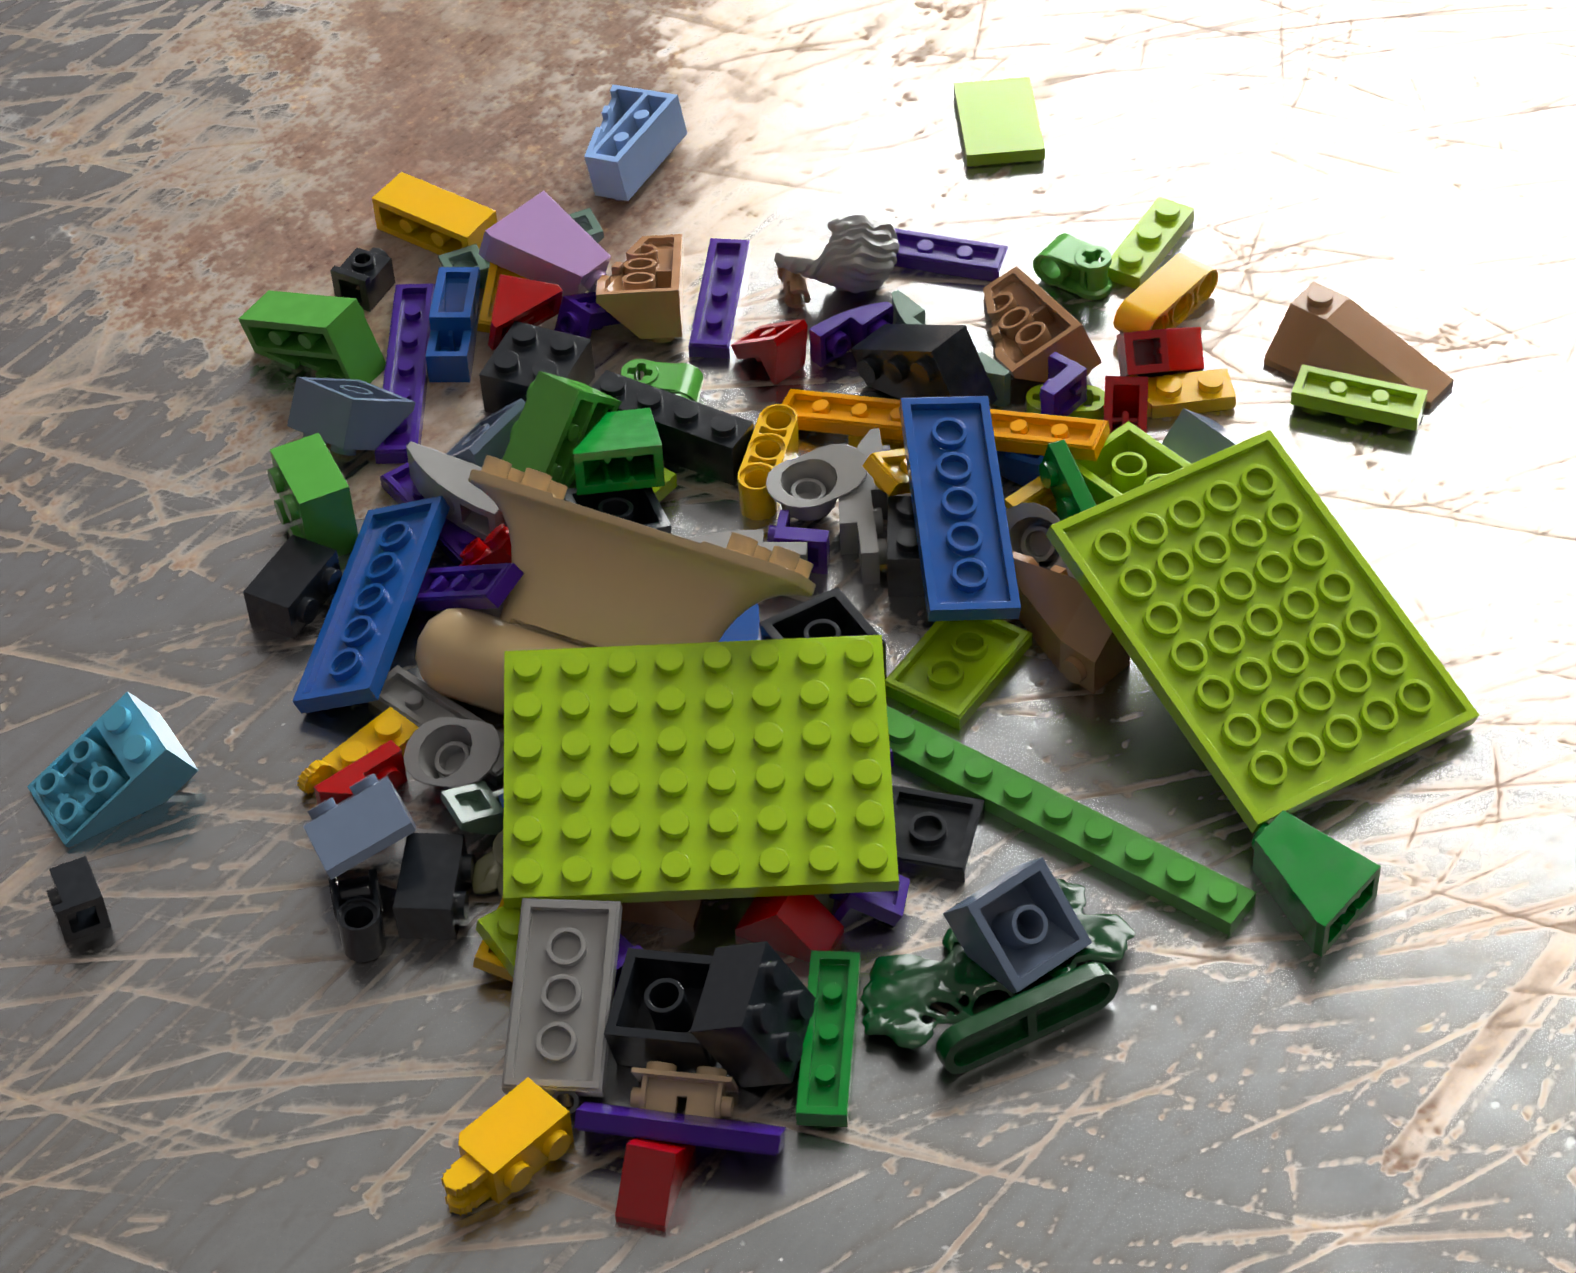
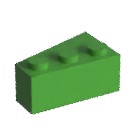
[238,290,386,384]
[502,371,622,488]

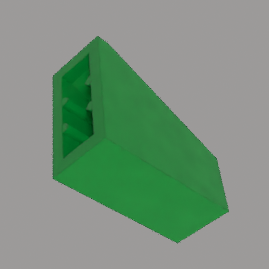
[573,408,665,495]
[1251,810,1381,957]

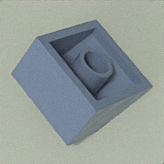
[287,377,415,456]
[303,773,416,880]
[943,857,1092,994]

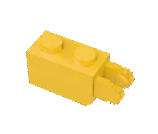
[441,1077,574,1216]

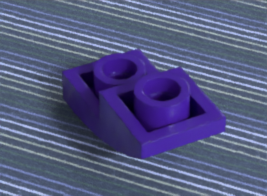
[809,302,893,368]

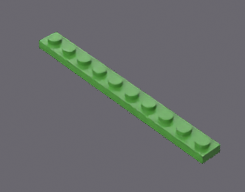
[887,706,1256,936]

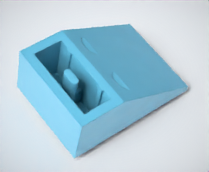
[27,692,199,848]

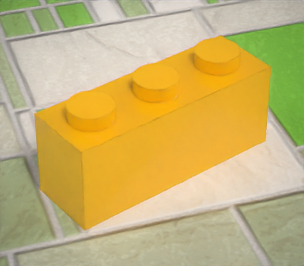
[372,172,497,255]

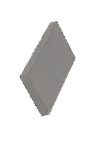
[501,898,622,1097]

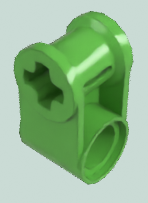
[1033,233,1112,300]
[621,359,704,402]

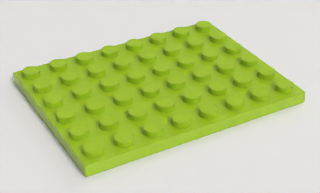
[1046,430,1480,833]
[503,635,899,908]

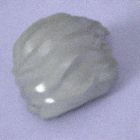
[774,214,899,293]

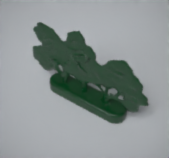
[860,878,1136,1074]

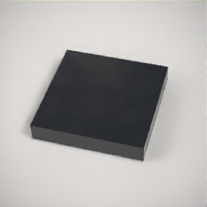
[892,785,985,883]

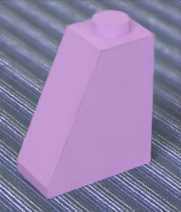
[478,191,611,296]

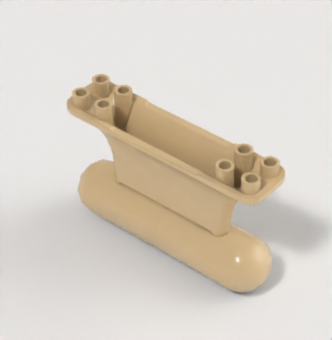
[415,455,816,716]

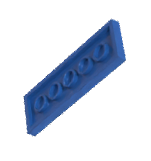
[899,396,1021,621]
[292,495,450,714]

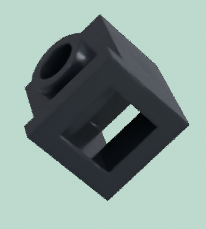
[330,247,396,312]
[46,856,111,943]

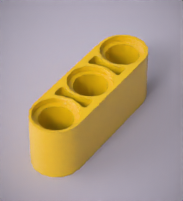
[1113,253,1218,333]
[738,404,799,520]

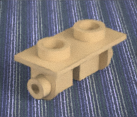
[630,1061,739,1119]

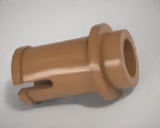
[777,256,811,309]

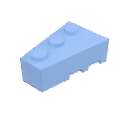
[584,84,687,201]

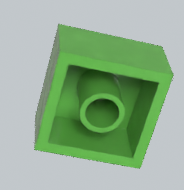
[267,433,358,557]

